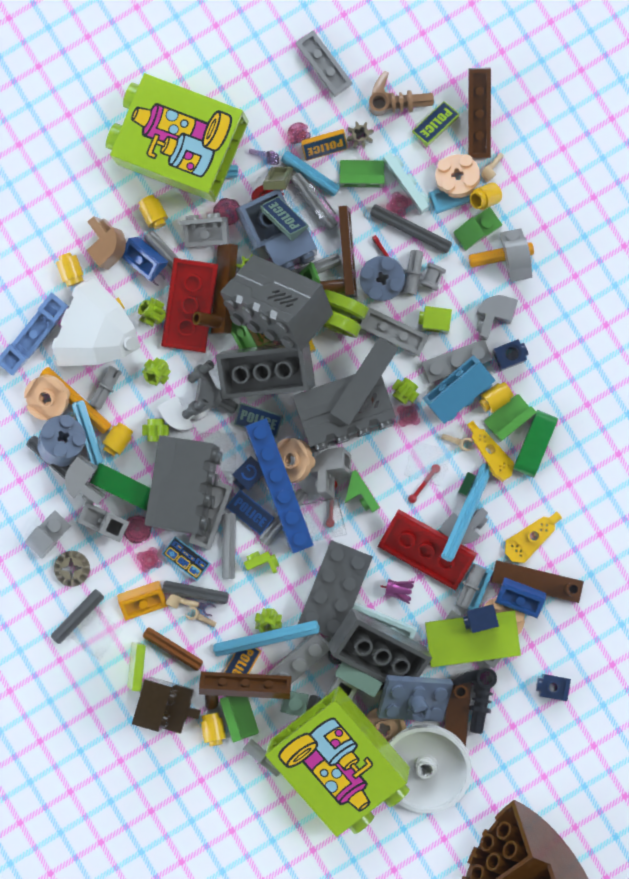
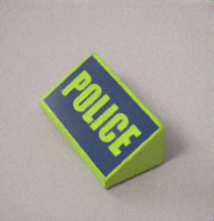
[412,101,460,147]

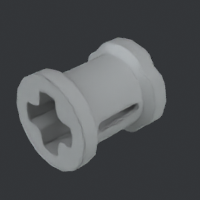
[420,263,446,291]

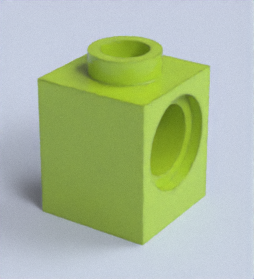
[418,306,452,334]

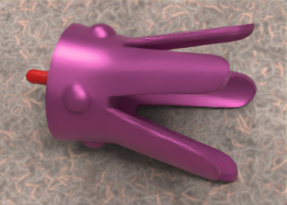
[380,579,415,604]

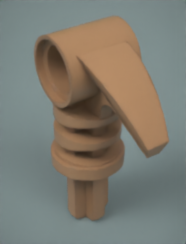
[369,71,434,116]

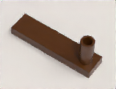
[468,67,491,158]
[320,205,358,298]
[192,244,238,335]
[491,560,584,603]
[199,671,292,709]
[444,678,471,747]

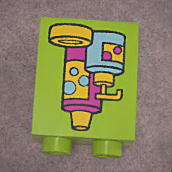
[105,73,249,203]
[265,686,410,837]

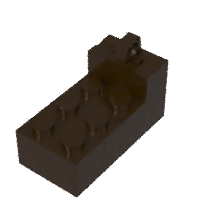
[132,676,201,734]

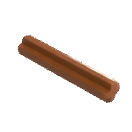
[143,627,203,671]

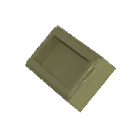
[263,167,293,190]

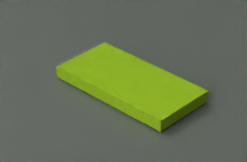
[425,610,521,667]
[127,642,146,691]

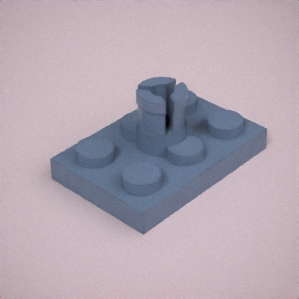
[376,675,453,722]

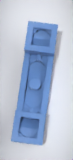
[0,292,69,376]

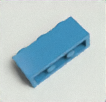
[422,355,496,424]

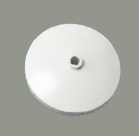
[389,724,472,814]

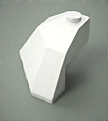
[52,277,141,367]

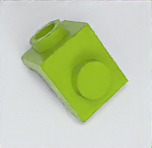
[244,551,280,574]

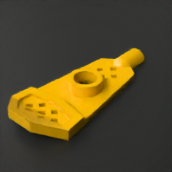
[467,421,514,482]
[505,511,562,563]

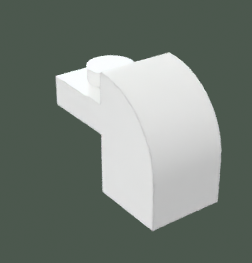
[157,396,210,431]

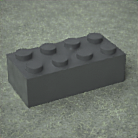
[216,343,316,399]
[298,540,373,638]
[328,608,432,683]

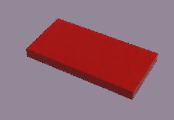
[161,258,219,353]
[377,509,477,591]

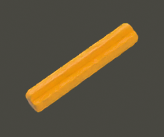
[468,242,534,267]

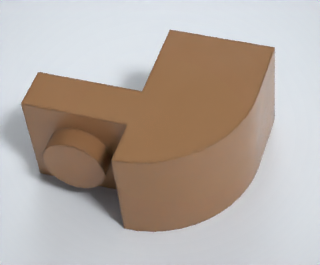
[87,216,126,270]

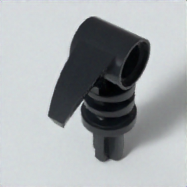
[452,667,497,734]

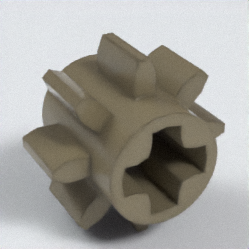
[347,121,374,149]

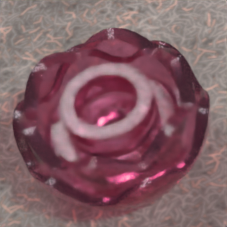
[213,198,240,226]
[124,515,152,544]

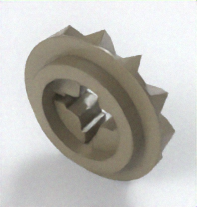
[54,551,90,587]

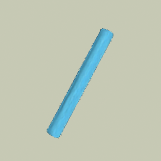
[441,463,491,562]
[213,620,320,657]

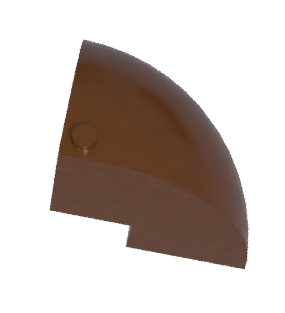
[462,800,589,879]

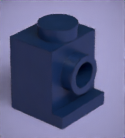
[536,674,571,701]

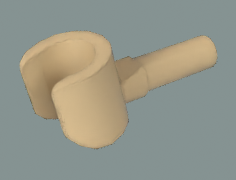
[481,153,504,182]
[441,434,473,451]
[166,594,199,609]
[185,606,217,627]

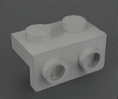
[179,213,230,248]

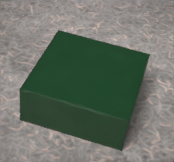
[457,472,476,497]

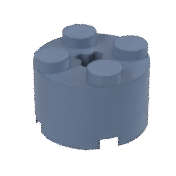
[360,256,406,301]
[37,415,86,467]

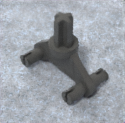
[182,360,238,419]

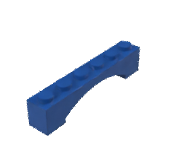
[244,418,314,553]

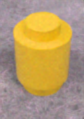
[470,182,502,210]
[139,195,168,230]
[56,252,84,287]
[479,382,514,413]
[102,422,133,457]
[200,712,226,747]

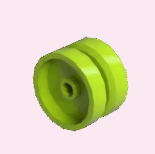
[323,290,369,338]

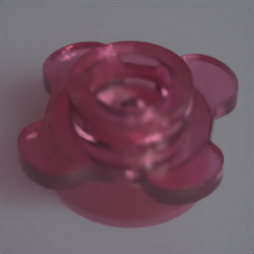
[287,122,311,144]
[386,192,412,217]
[397,403,420,427]
[136,547,162,573]

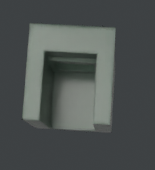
[280,691,309,716]

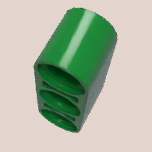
[513,409,558,478]
[89,463,151,511]

